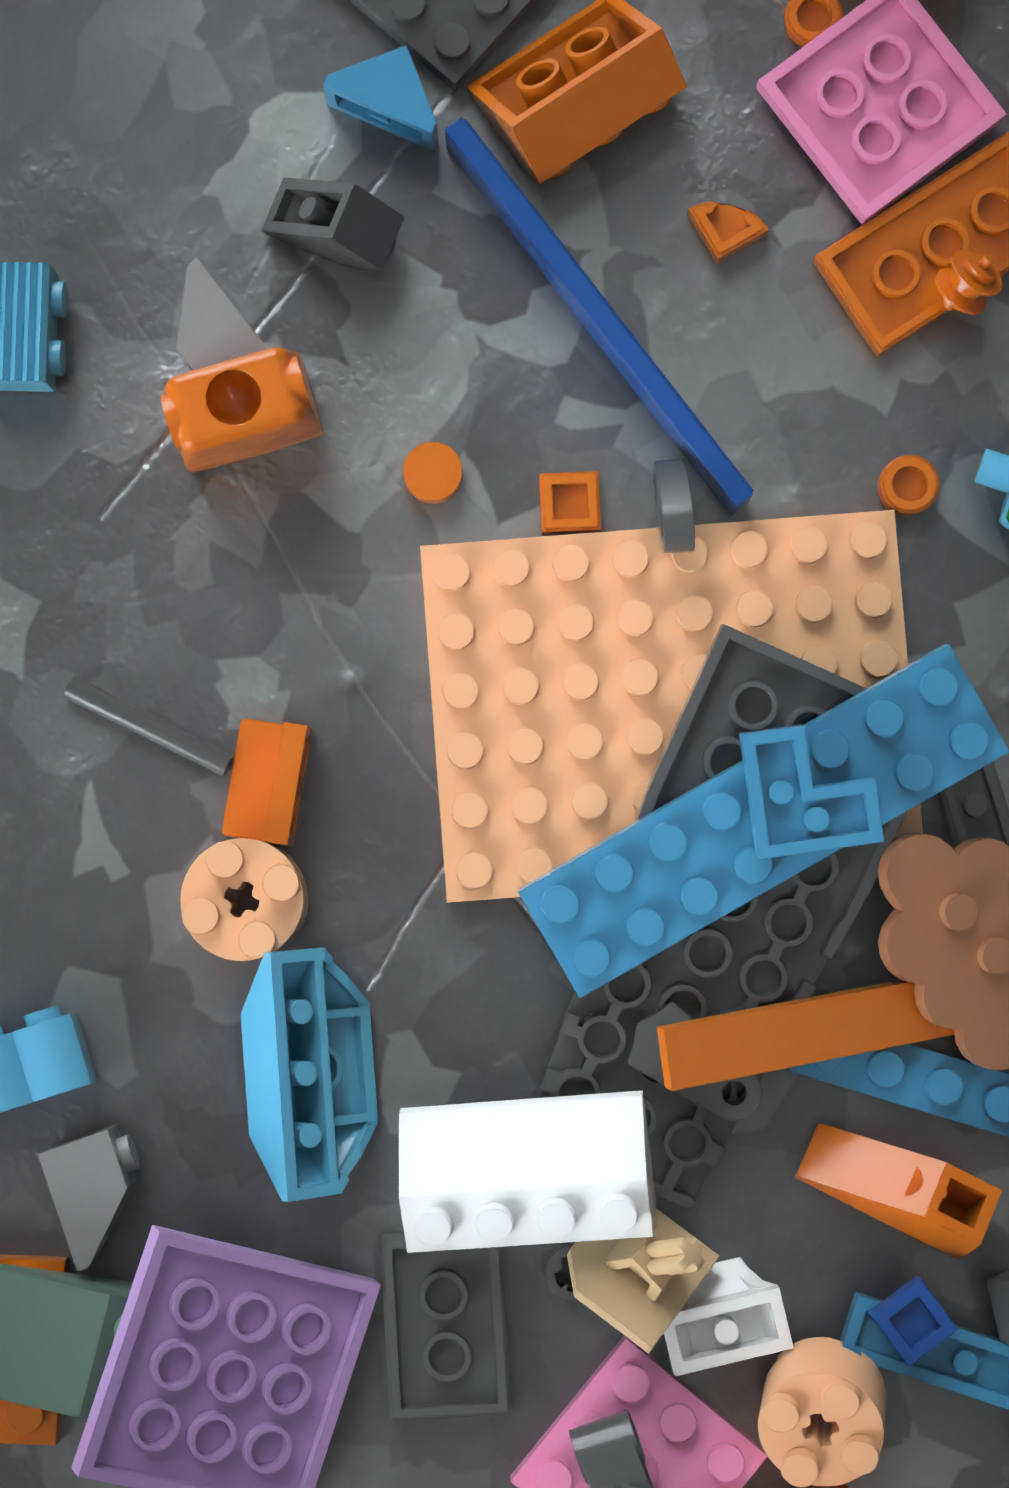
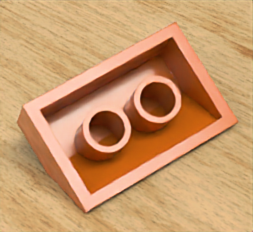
[466,0,687,184]

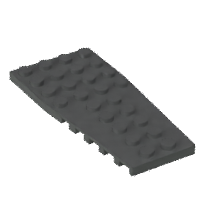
[536,624,907,1209]

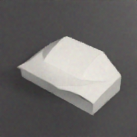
[664,1257,794,1377]

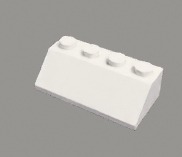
[399,1090,656,1253]

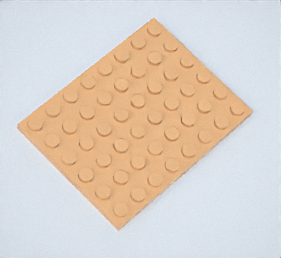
[420,510,923,903]

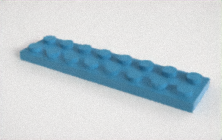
[518,644,1009,998]

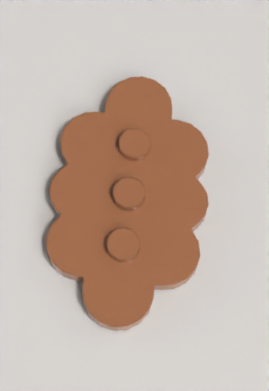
[878,832,1009,1071]

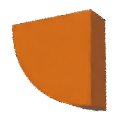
[687,201,769,264]

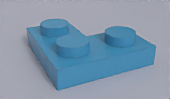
[739,724,884,860]

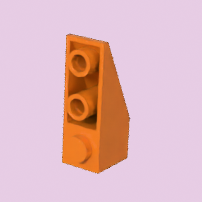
[794,1123,1002,1260]

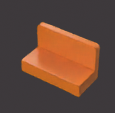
[222,718,312,847]

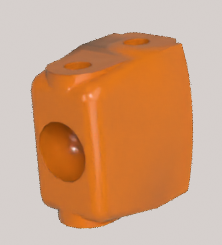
[160,347,325,473]

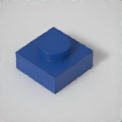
[868,1275,959,1367]

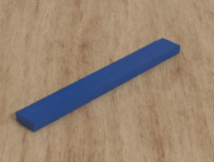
[445,117,754,516]

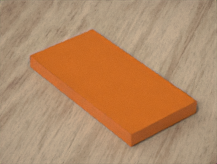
[812,131,1009,358]

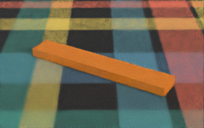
[657,980,954,1091]

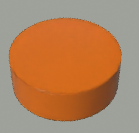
[784,0,843,47]
[403,442,463,504]
[877,455,939,517]

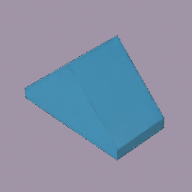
[323,45,438,152]

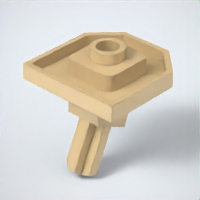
[567,1208,720,1354]

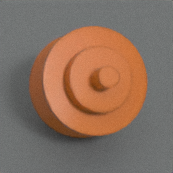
[935,249,1003,315]

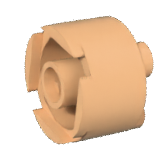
[180,838,309,961]
[758,1337,887,1487]

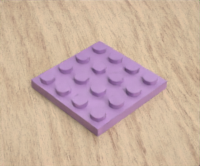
[71,1225,381,1488]

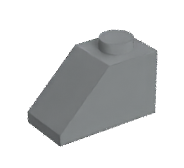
[176,258,267,374]
[38,1124,140,1271]

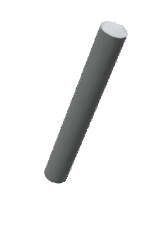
[64,676,234,777]

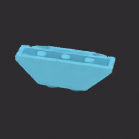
[241,947,378,1202]

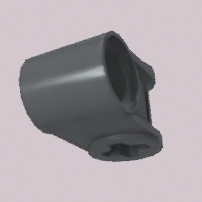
[569,1409,654,1488]

